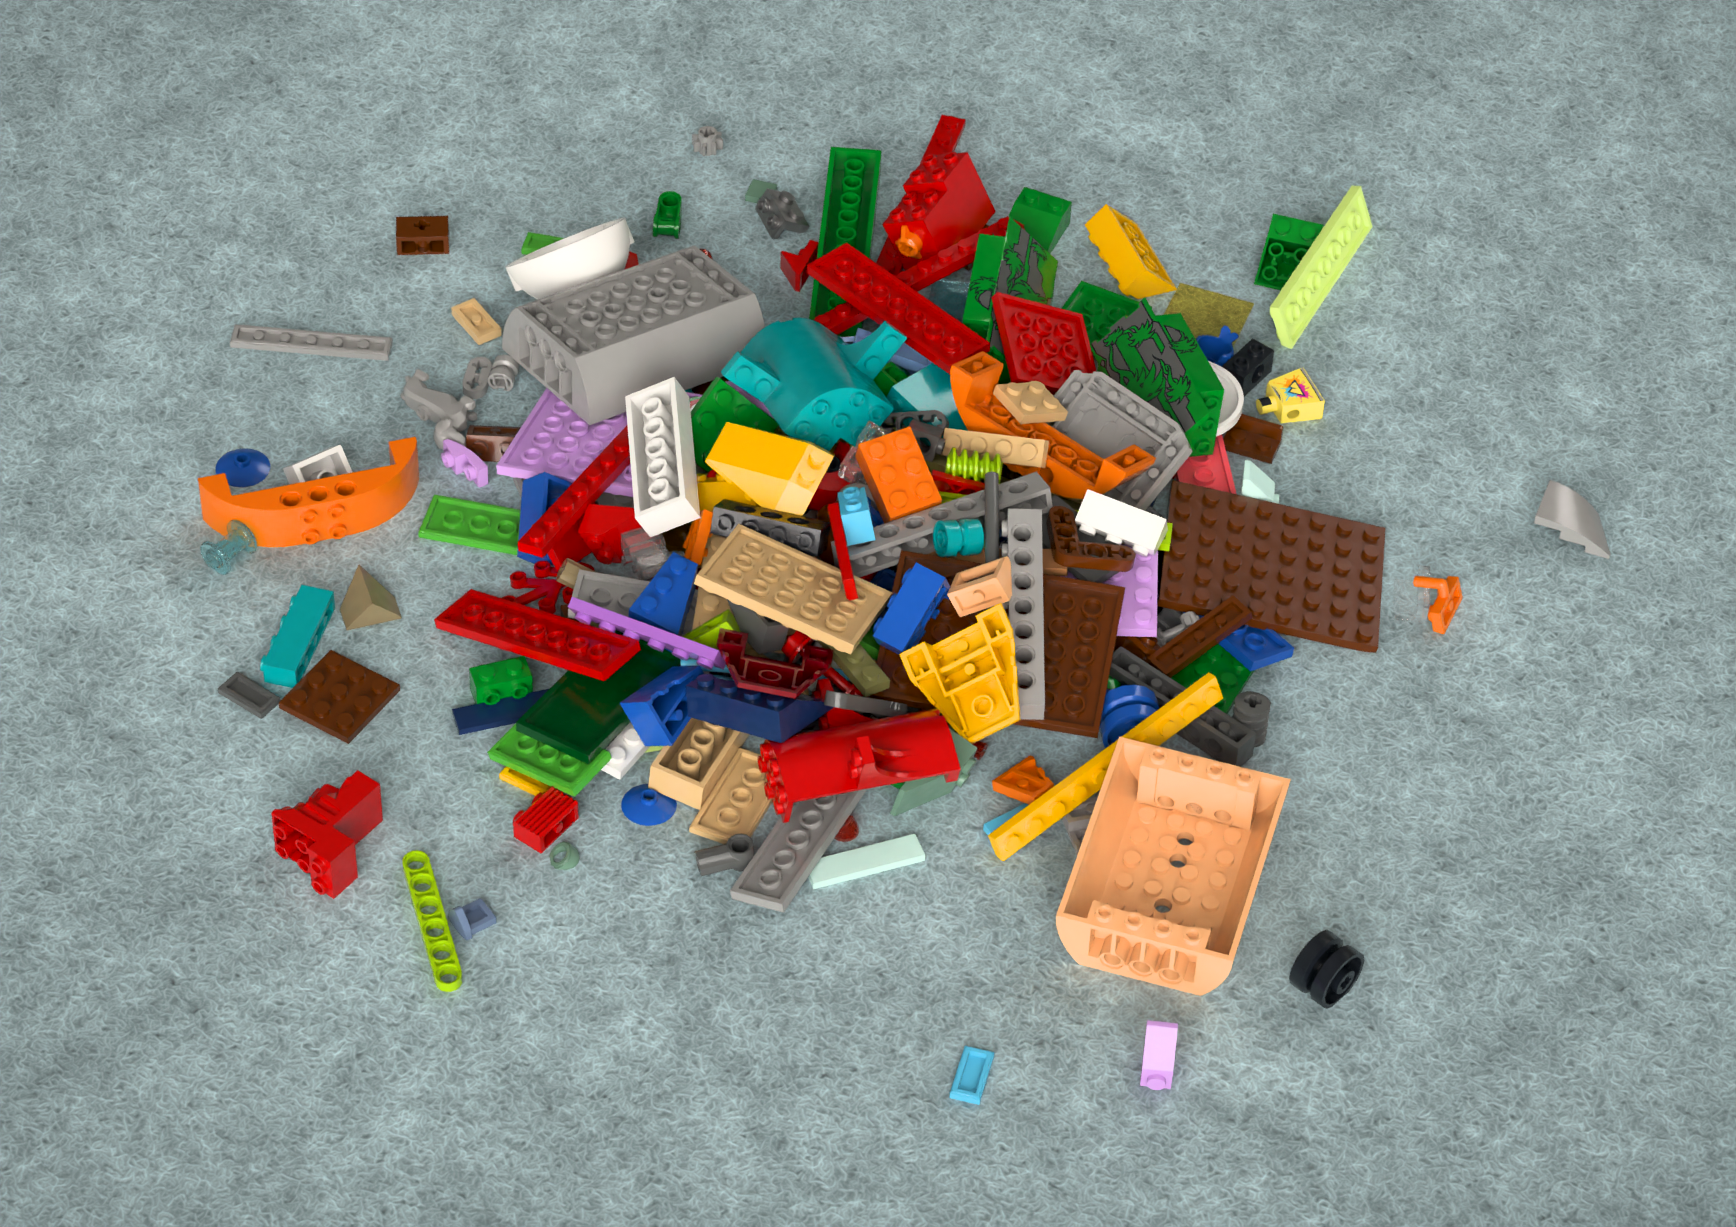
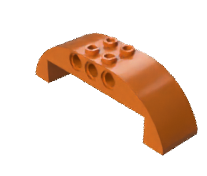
[950,351,1156,499]
[198,437,419,547]

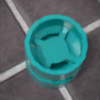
[933,518,984,557]

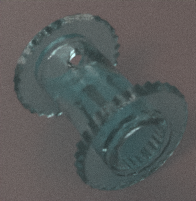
[200,520,257,575]

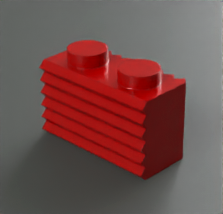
[513,786,579,854]

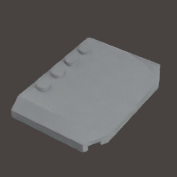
[1045,370,1193,511]

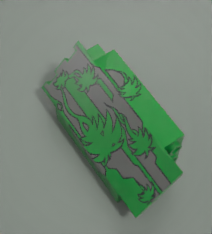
[963,216,1058,385]
[1090,297,1224,457]

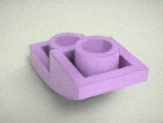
[441,439,488,488]

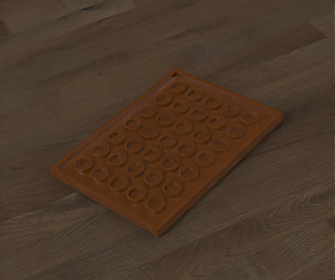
[1157,480,1385,653]
[869,550,1125,738]

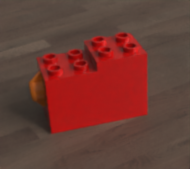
[882,152,996,271]

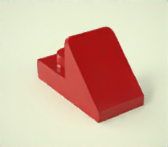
[780,240,819,292]

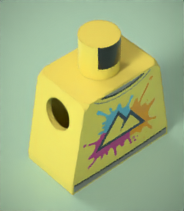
[1256,368,1325,423]

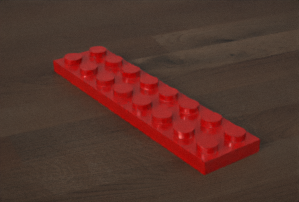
[807,242,990,375]
[434,589,641,681]

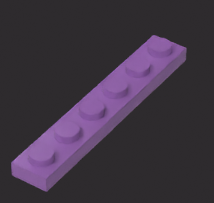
[568,597,726,670]

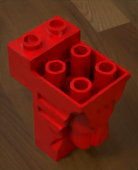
[271,770,383,899]

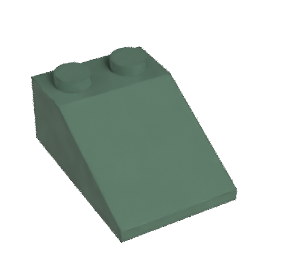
[890,728,977,816]

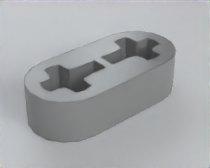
[462,357,492,399]

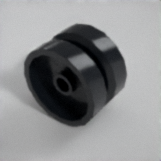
[1289,930,1365,1009]

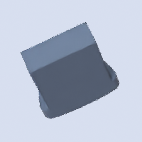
[448,898,497,940]

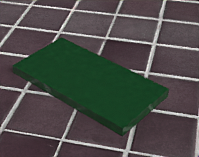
[516,630,681,765]

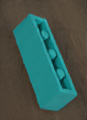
[260,585,335,688]

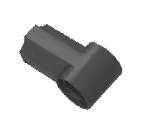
[694,833,754,876]

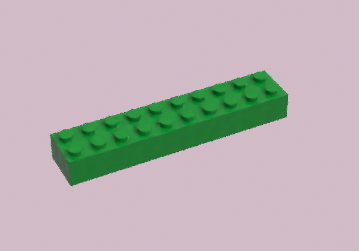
[809,147,882,337]

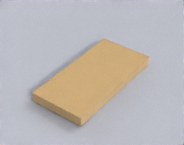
[689,748,772,844]

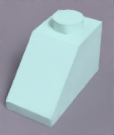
[1240,460,1279,504]

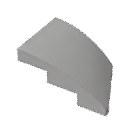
[1534,480,1611,559]

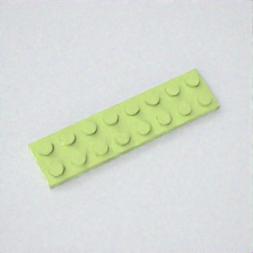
[1270,186,1373,349]

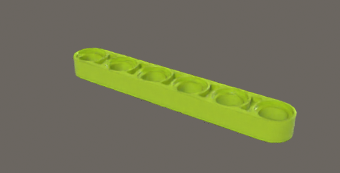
[402,850,462,992]

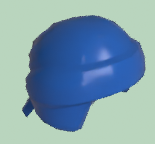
[1196,325,1239,367]

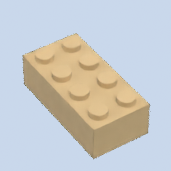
[648,718,750,810]

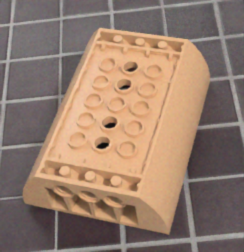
[1056,737,1291,996]

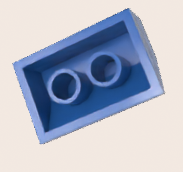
[517,472,581,565]

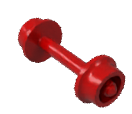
[781,631,869,711]

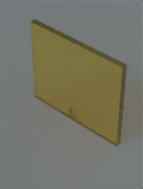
[1164,283,1254,347]

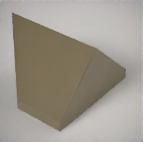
[340,565,402,630]

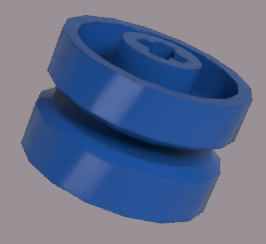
[1100,685,1160,748]

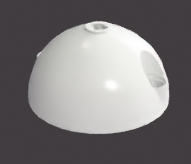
[505,218,635,300]

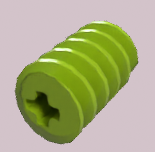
[945,447,1003,484]

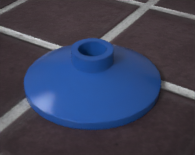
[216,448,270,487]
[621,784,677,826]

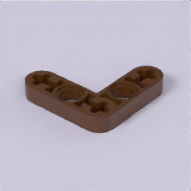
[1046,506,1136,572]

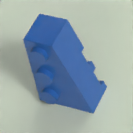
[628,552,698,652]
[873,562,951,655]
[620,665,704,746]

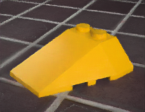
[705,422,835,516]
[899,603,1021,744]

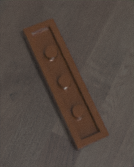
[1147,595,1252,678]

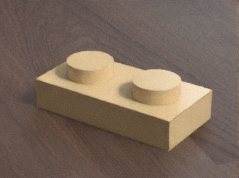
[451,298,502,345]

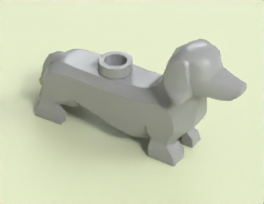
[400,369,477,449]

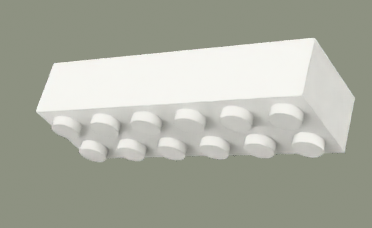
[625,377,701,537]

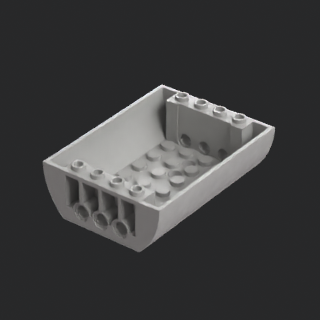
[502,245,765,425]

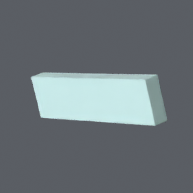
[808,834,925,889]

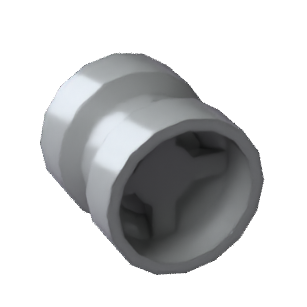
[487,355,520,391]

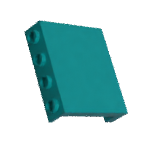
[886,363,968,457]

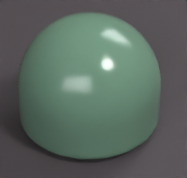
[549,841,580,870]

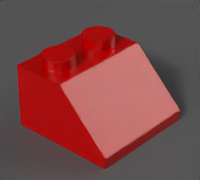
[578,504,658,565]

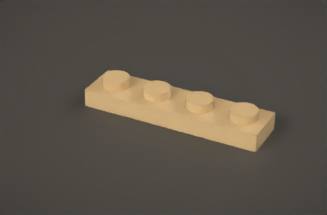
[941,428,1049,468]

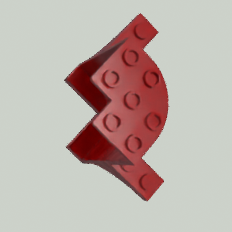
[757,678,961,823]

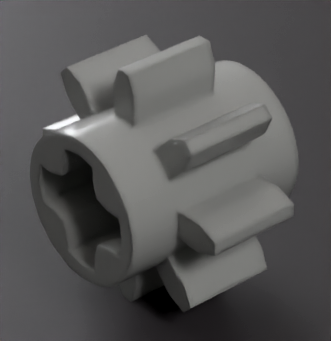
[692,126,723,156]

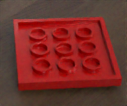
[991,292,1096,395]

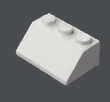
[1075,489,1168,556]

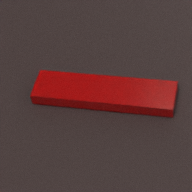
[827,502,858,601]

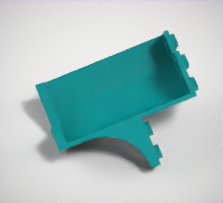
[721,317,907,451]

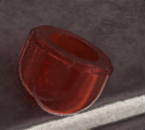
[834,815,859,842]

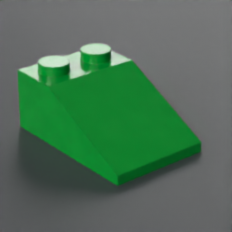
[1008,187,1072,254]

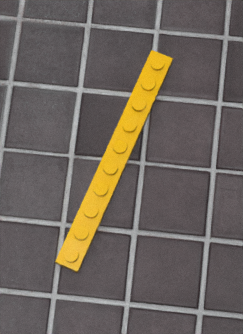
[988,672,1223,861]

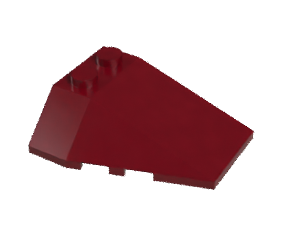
[717,628,834,699]

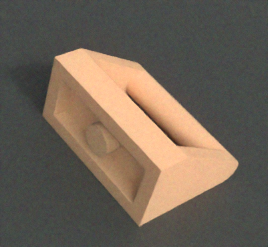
[947,556,1012,617]

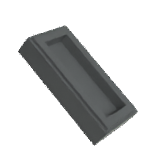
[218,672,280,719]

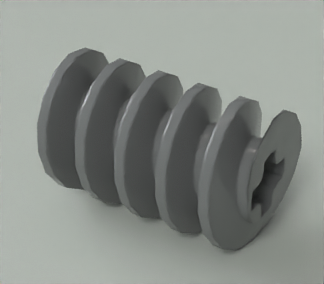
[1232,691,1271,747]

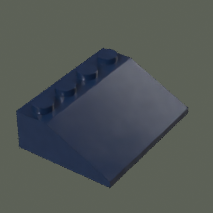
[686,674,834,743]

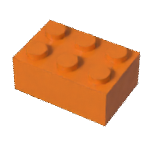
[855,427,942,524]

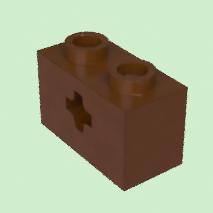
[396,216,449,255]

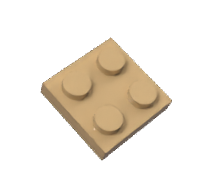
[993,381,1068,424]

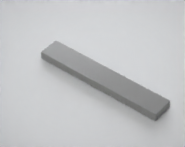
[230,324,393,361]

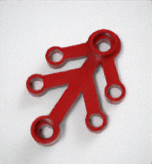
[502,561,595,614]

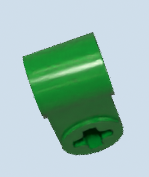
[653,191,682,239]

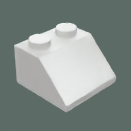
[283,445,353,484]

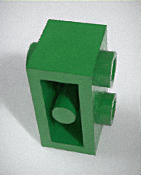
[469,656,533,705]

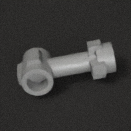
[1155,611,1200,647]

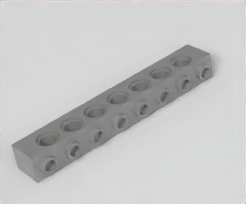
[831,472,1053,577]
[1001,509,1045,720]

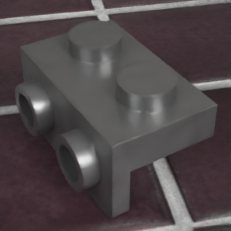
[755,188,810,239]

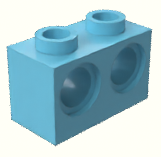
[837,487,875,546]

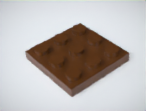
[279,650,400,744]

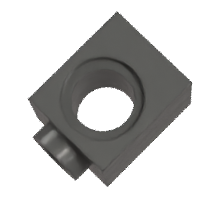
[908,419,946,462]

